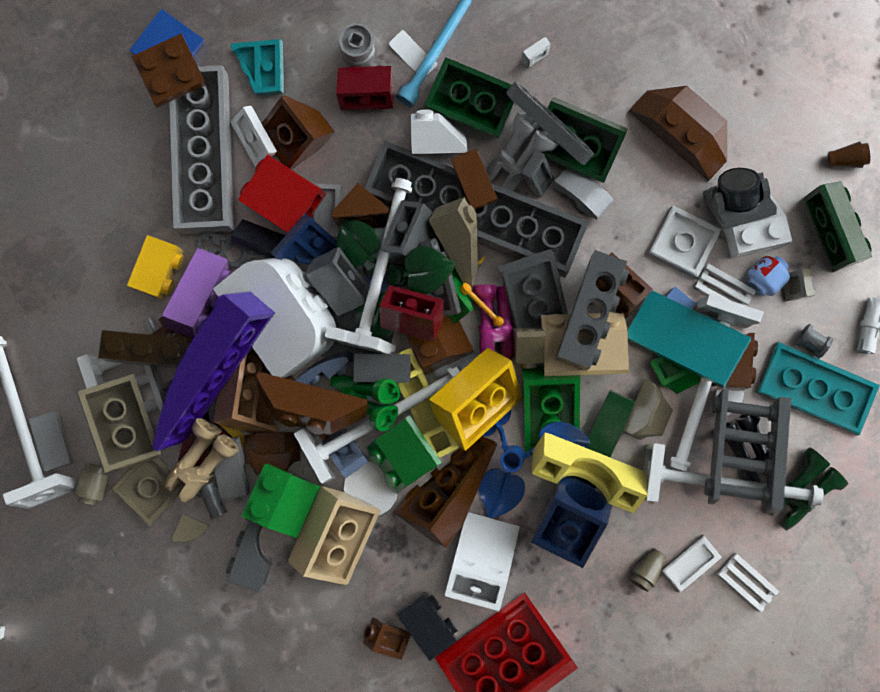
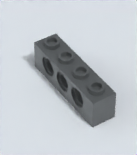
[555,250,629,371]

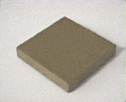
[110,457,186,527]

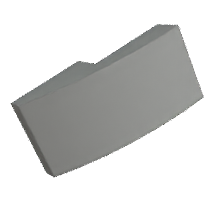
[554,168,614,220]
[212,436,250,499]

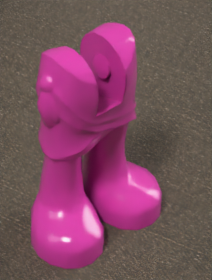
[472,284,514,360]

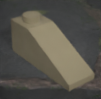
[429,197,478,288]

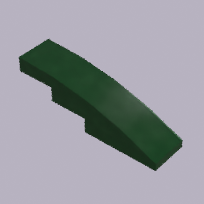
[571,390,635,488]

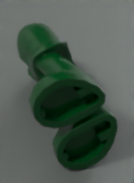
[764,447,849,531]

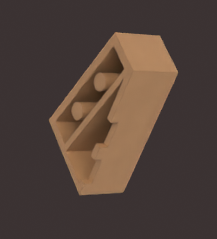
[213,347,278,434]

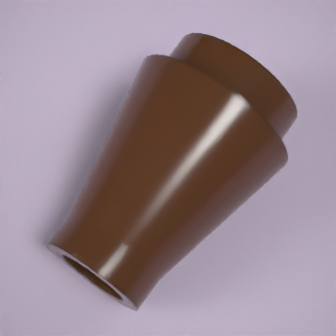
[827,141,871,168]

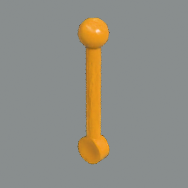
[460,283,504,327]

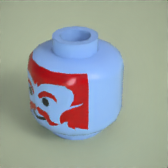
[748,256,790,296]

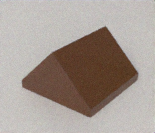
[332,183,389,228]

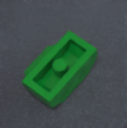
[648,357,701,394]

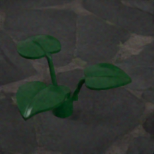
[337,219,456,339]

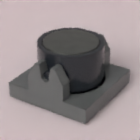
[703,167,777,230]

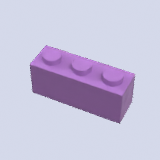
[162,248,231,339]

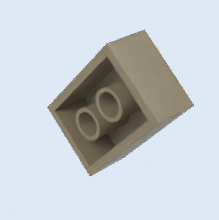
[77,374,161,476]

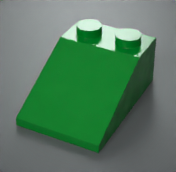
[522,366,580,452]

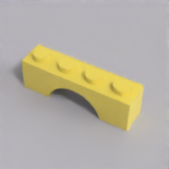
[397,347,459,458]
[531,432,648,513]

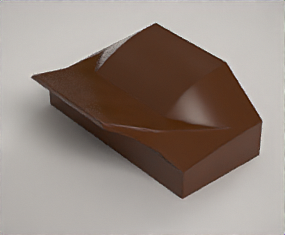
[244,432,301,475]

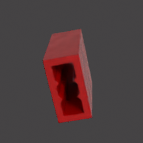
[238,154,327,233]

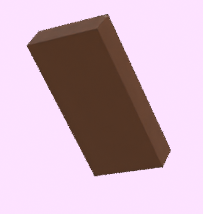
[451,148,497,210]

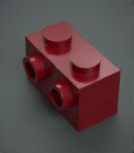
[336,65,395,110]
[379,285,444,342]

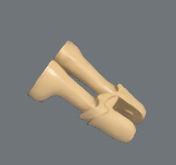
[164,418,239,503]

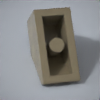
[513,328,546,368]

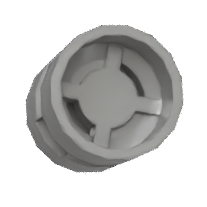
[338,23,376,67]

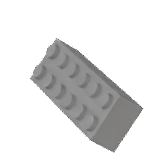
[169,65,234,235]

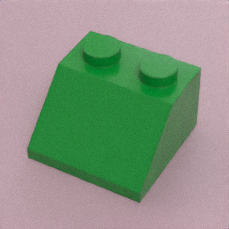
[366,416,442,493]
[241,463,321,538]

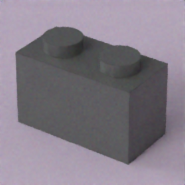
[306,247,370,316]

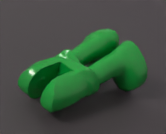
[330,375,400,431]

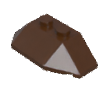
[629,86,727,181]
[256,372,368,435]

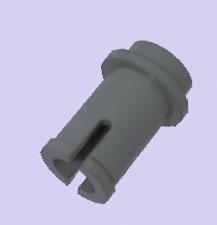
[198,482,227,520]

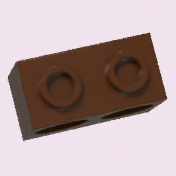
[596,252,653,319]

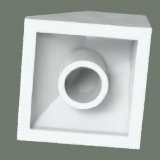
[411,110,467,154]

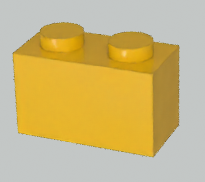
[127,235,184,301]

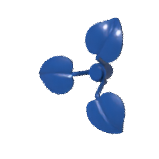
[479,410,590,518]

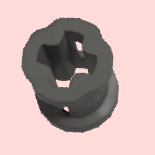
[795,324,833,359]

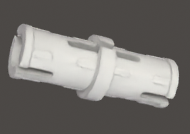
[857,297,880,354]

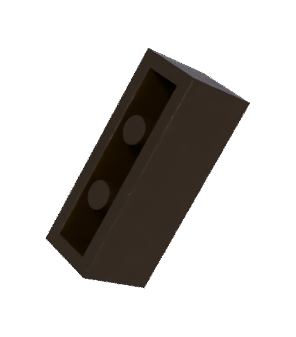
[98,330,192,368]

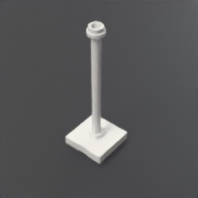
[325,178,412,354]
[670,294,764,472]
[0,336,78,509]
[294,367,460,484]
[643,443,824,507]

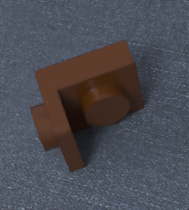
[363,617,411,660]

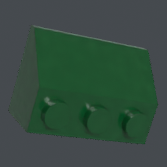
[424,57,516,139]
[539,97,628,183]
[803,181,872,272]

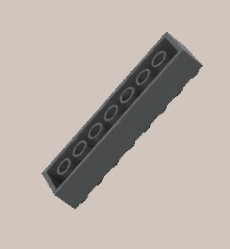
[365,141,589,278]

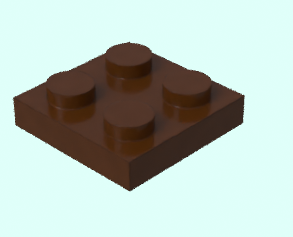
[132,33,206,108]

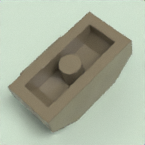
[623,380,673,440]

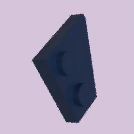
[271,213,337,264]

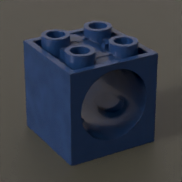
[531,476,612,568]

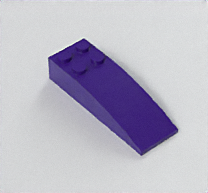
[152,292,275,451]

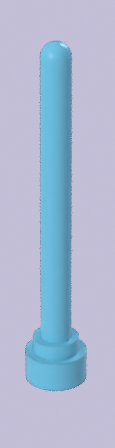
[395,0,471,107]

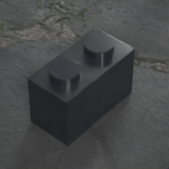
[397,591,458,661]

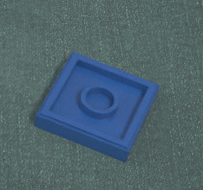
[129,9,205,57]

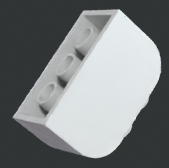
[213,258,336,378]

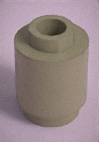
[74,463,109,505]

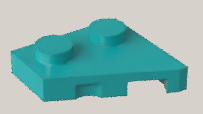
[231,39,284,96]

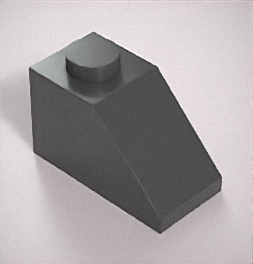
[380,200,435,256]

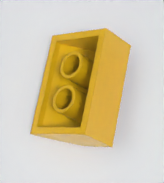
[429,348,523,451]

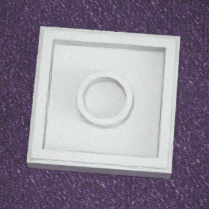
[648,205,722,278]

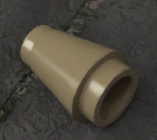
[629,548,667,592]

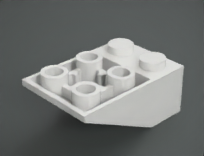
[444,512,520,611]

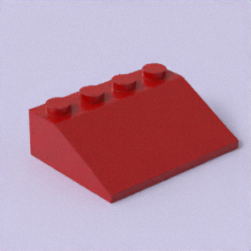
[435,592,578,692]

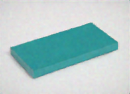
[627,290,751,388]
[756,342,880,436]

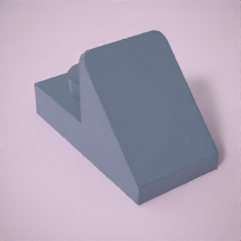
[322,428,368,479]

